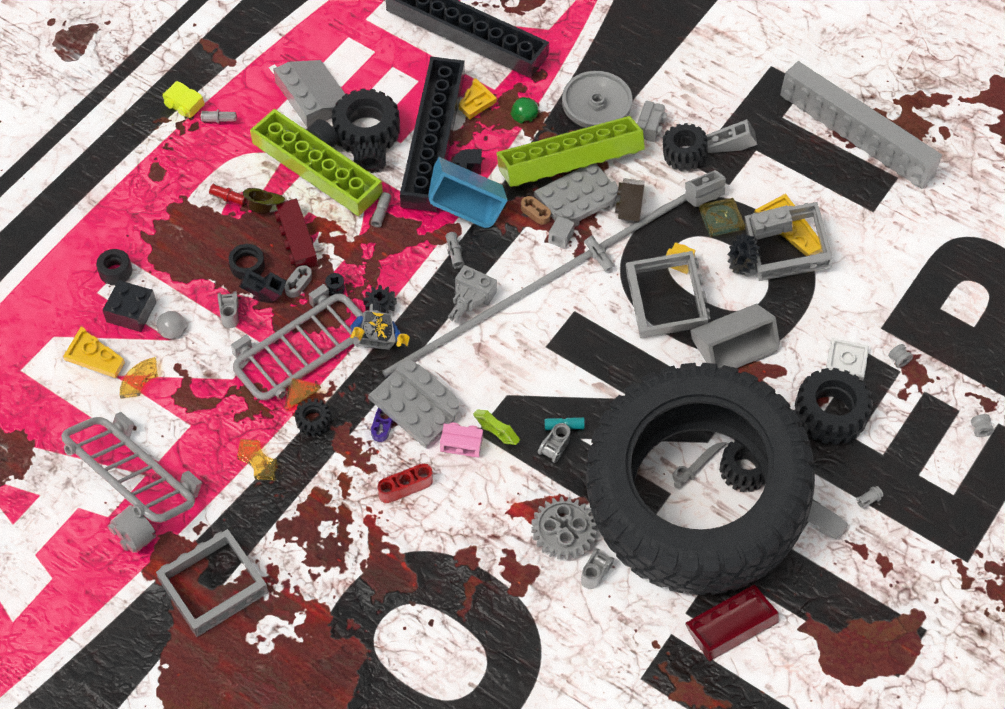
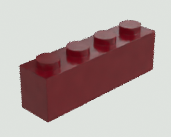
[274,198,318,269]

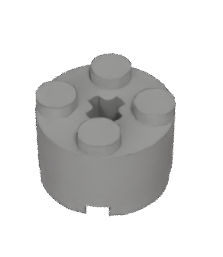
[107,505,156,553]

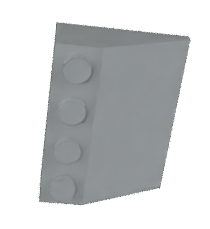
[273,60,345,128]

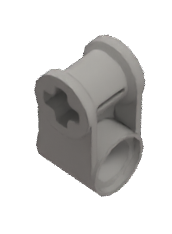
[218,291,239,328]
[538,423,570,463]
[581,548,615,589]

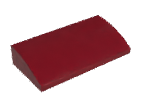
[685,584,779,661]

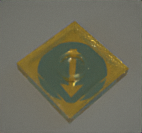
[699,198,745,237]

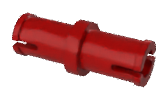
[209,183,247,206]

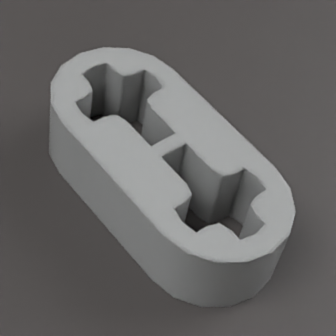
[284,265,312,298]

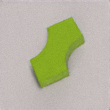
[473,409,520,445]

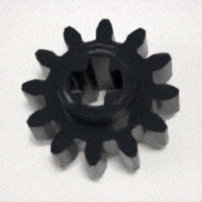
[363,285,397,314]

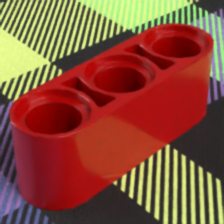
[377,463,433,503]

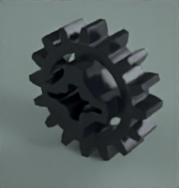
[727,234,760,275]

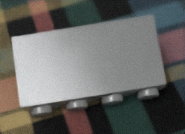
[690,303,780,368]

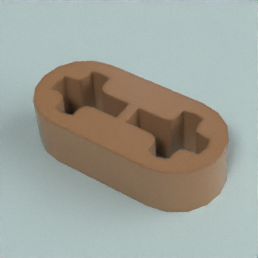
[521,196,551,225]

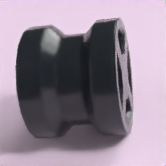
[325,273,345,296]

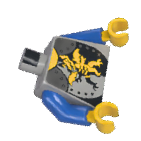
[350,303,410,350]

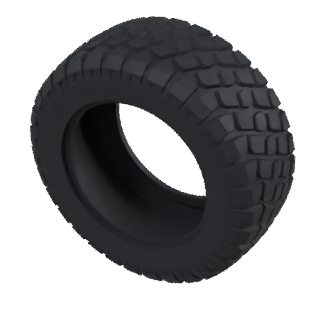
[586,363,815,595]

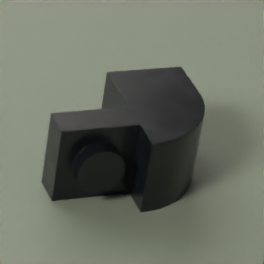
[452,149,482,175]
[239,269,286,303]

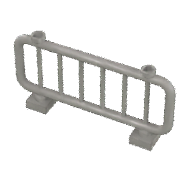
[231,284,363,400]
[61,412,202,522]

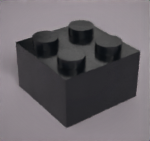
[103,280,157,332]

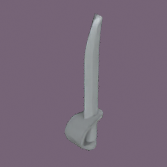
[672,442,727,488]

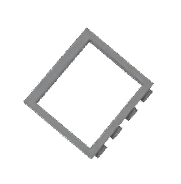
[745,202,833,281]
[626,251,711,338]
[156,529,268,637]

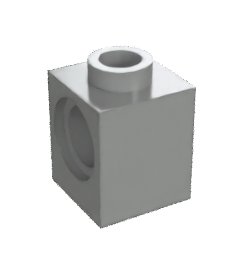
[548,216,575,249]

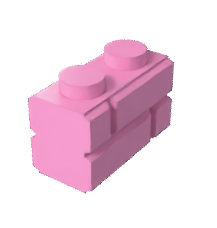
[440,422,483,458]

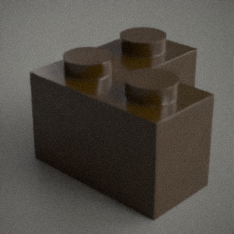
[615,178,645,221]

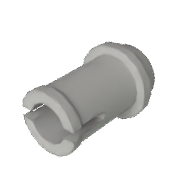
[856,486,883,509]

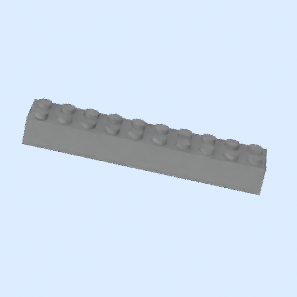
[780,61,942,189]

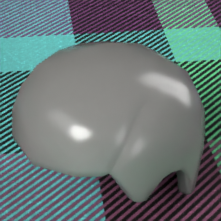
[156,311,187,339]

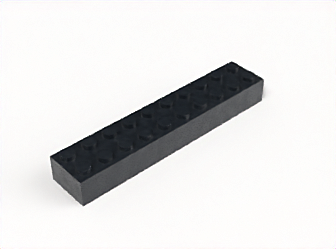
[386,0,549,78]
[400,56,465,212]

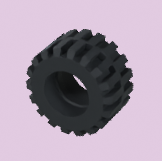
[662,123,708,171]
[719,440,765,492]

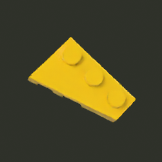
[63,326,125,378]

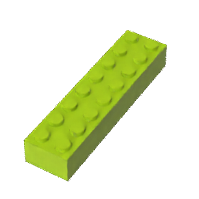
[250,109,383,216]
[496,116,645,187]

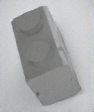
[637,100,667,142]
[685,170,726,207]
[751,205,792,240]

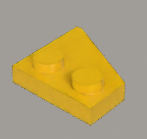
[459,78,497,119]

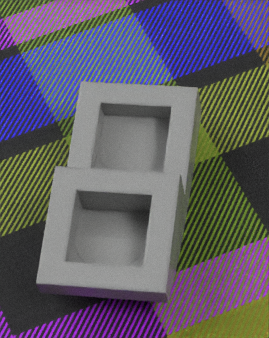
[807,501,848,540]

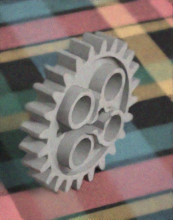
[531,496,597,560]

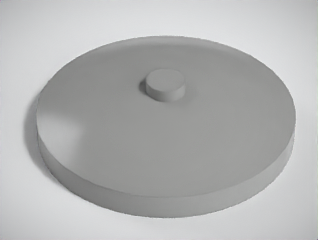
[562,71,632,128]

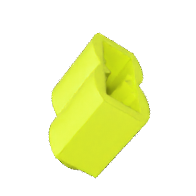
[163,81,205,118]

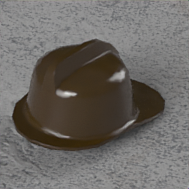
[243,188,285,214]

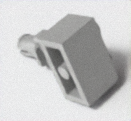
[448,265,497,323]

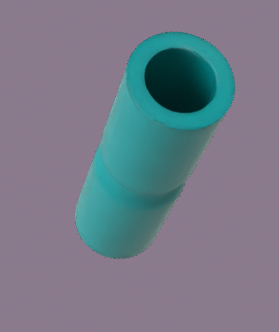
[545,417,584,430]

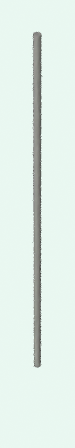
[382,194,687,377]

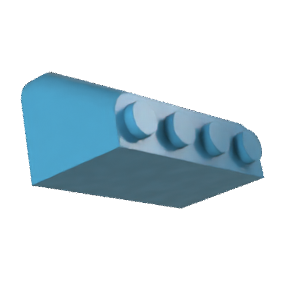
[428,157,508,228]

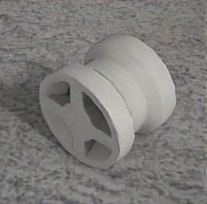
[888,344,913,368]
[971,414,994,437]

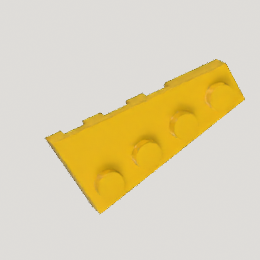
[755,193,822,256]

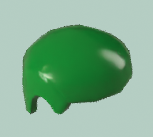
[511,97,539,123]

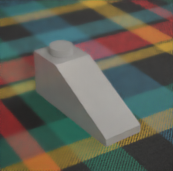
[706,120,757,153]

